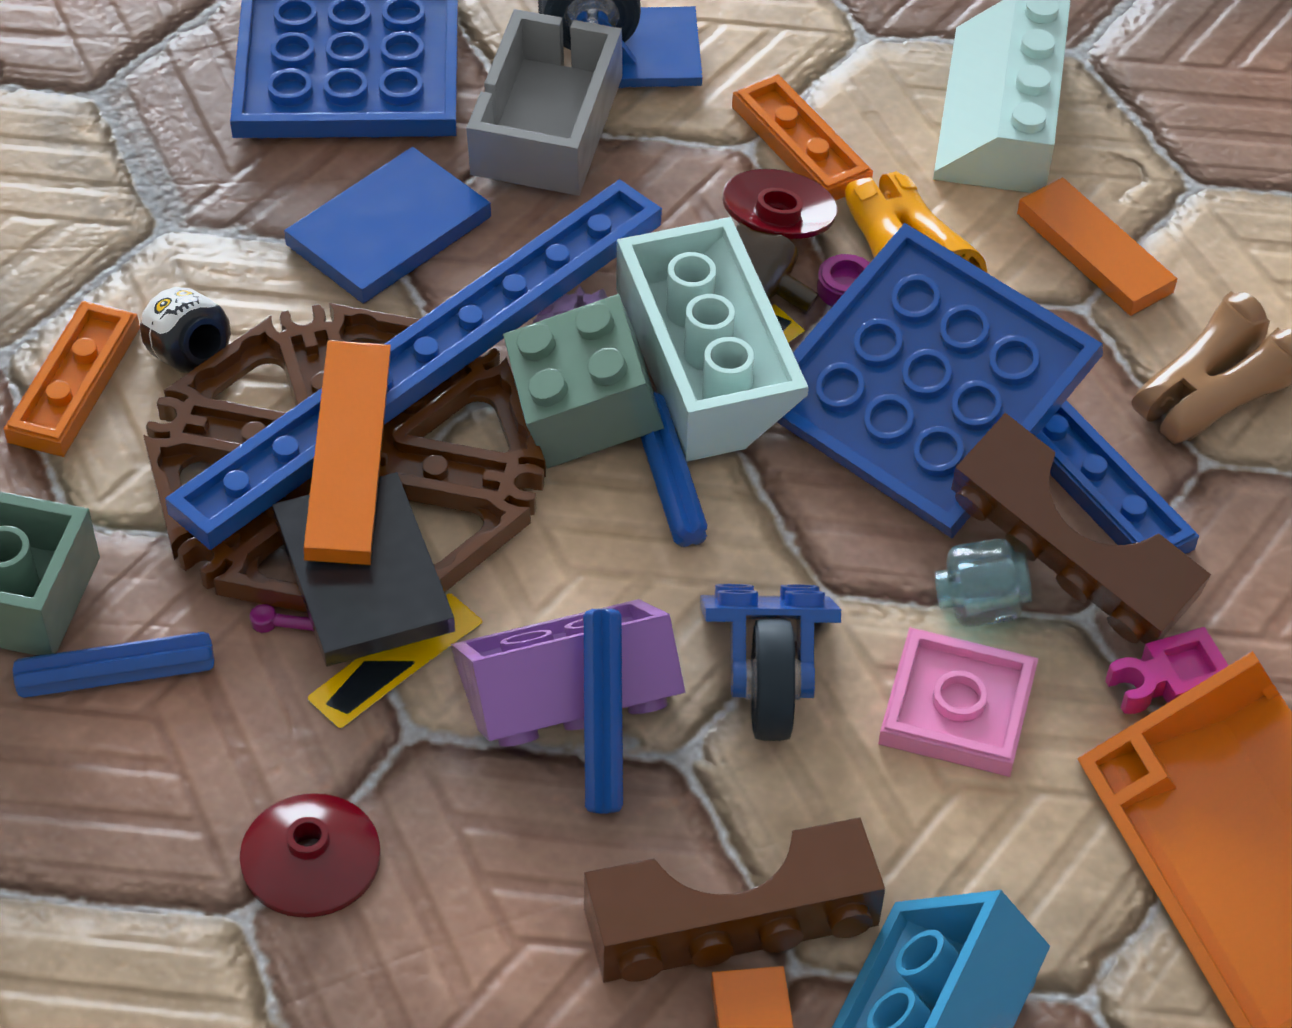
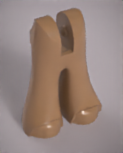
[1131,291,1292,444]

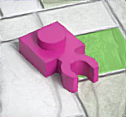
[1105,627,1229,714]

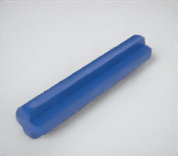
[641,392,708,547]
[583,608,623,814]
[13,632,214,698]

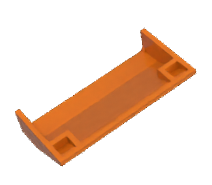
[1077,651,1292,1028]

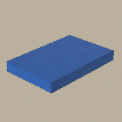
[284,147,491,304]

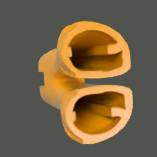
[845,171,987,273]

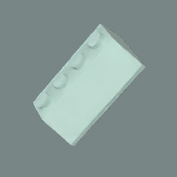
[933,0,1070,193]
[616,217,808,462]

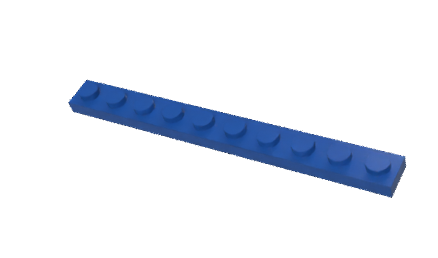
[165,179,662,550]

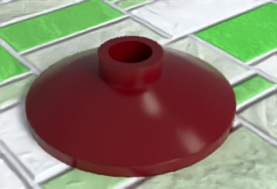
[722,169,837,239]
[240,793,381,918]

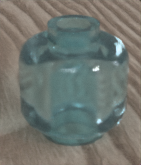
[935,539,1033,628]

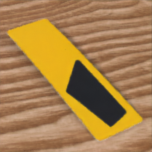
[308,593,482,728]

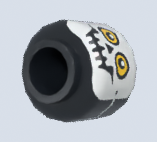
[140,287,231,373]

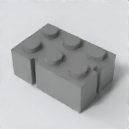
[466,9,622,196]

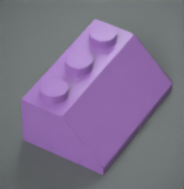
[451,599,686,747]

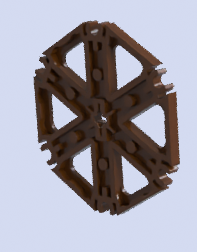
[143,303,546,613]

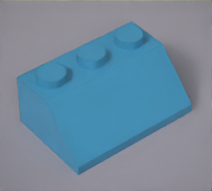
[832,890,1050,1028]

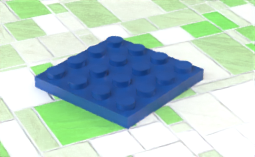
[230,0,459,139]
[777,223,1103,538]

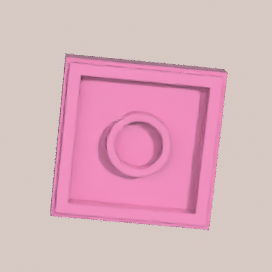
[878,627,1038,777]

